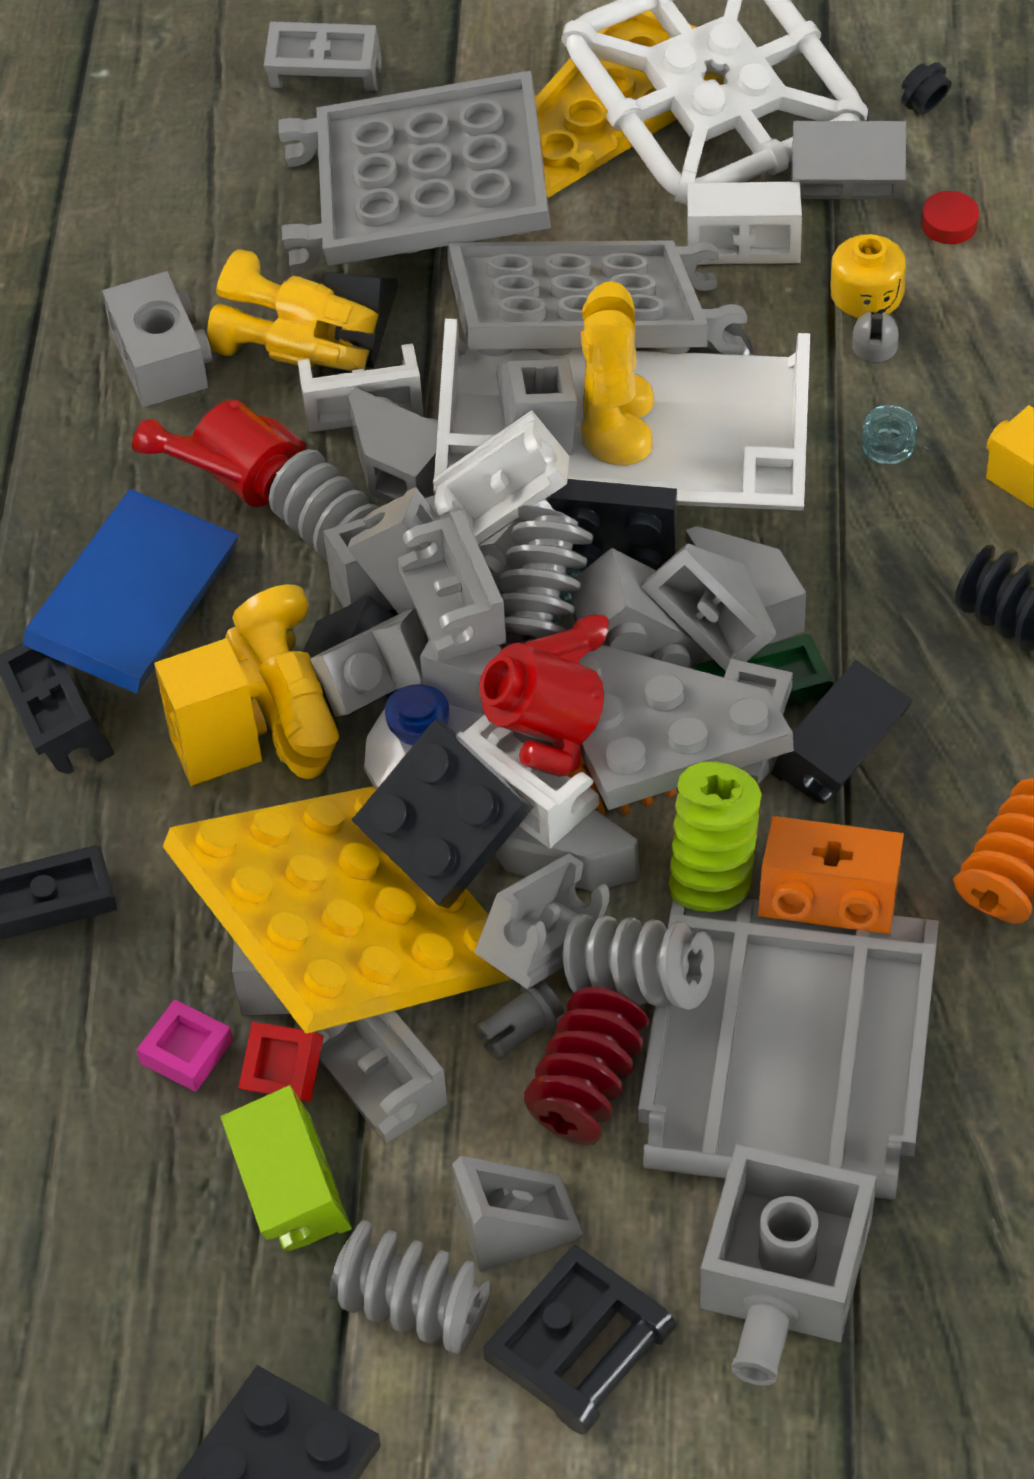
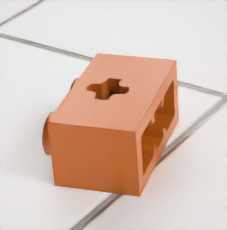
[758,816,904,935]

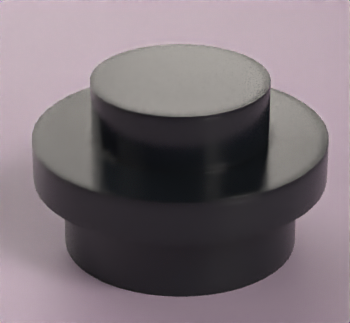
[901,62,952,114]

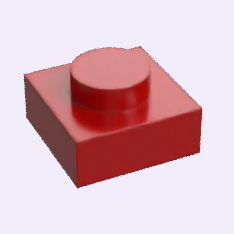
[238,1021,324,1103]

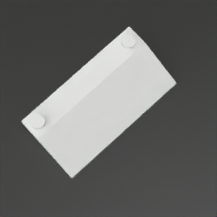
[433,319,810,511]

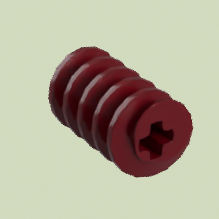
[524,987,650,1145]

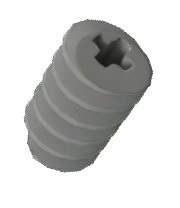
[269,449,379,562]
[499,505,593,643]
[563,913,714,1010]
[329,1220,491,1355]

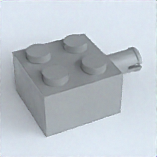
[700,1144,877,1386]

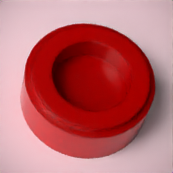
[921,191,979,244]

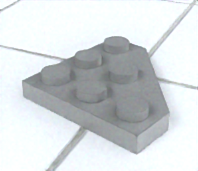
[580,645,794,810]

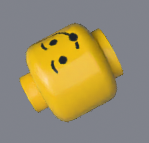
[830,234,906,319]

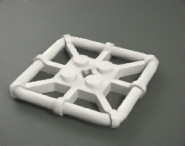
[561,0,868,205]

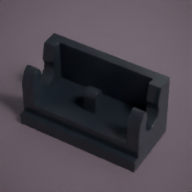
[0,643,115,774]
[771,660,913,804]

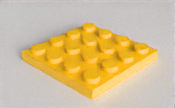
[162,786,513,1034]

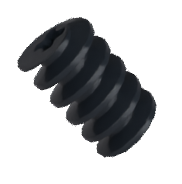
[955,545,1034,652]

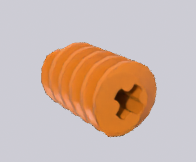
[953,778,1034,924]

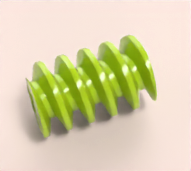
[668,761,762,912]

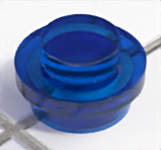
[385,684,450,746]

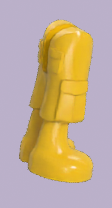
[207,249,379,371]
[581,281,654,465]
[225,584,339,779]

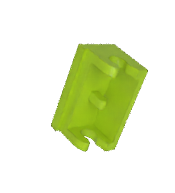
[220,1085,352,1251]

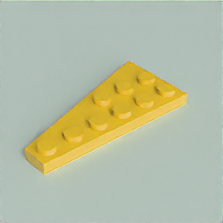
[536,10,724,198]

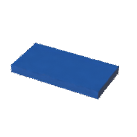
[22,489,239,694]

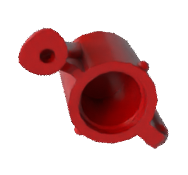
[132,400,307,507]
[479,614,609,777]

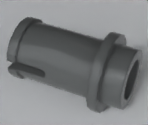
[474,981,564,1061]

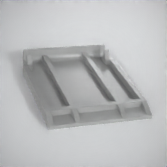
[638,898,939,1200]

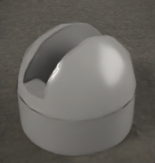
[852,312,899,362]

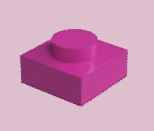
[136,999,233,1092]

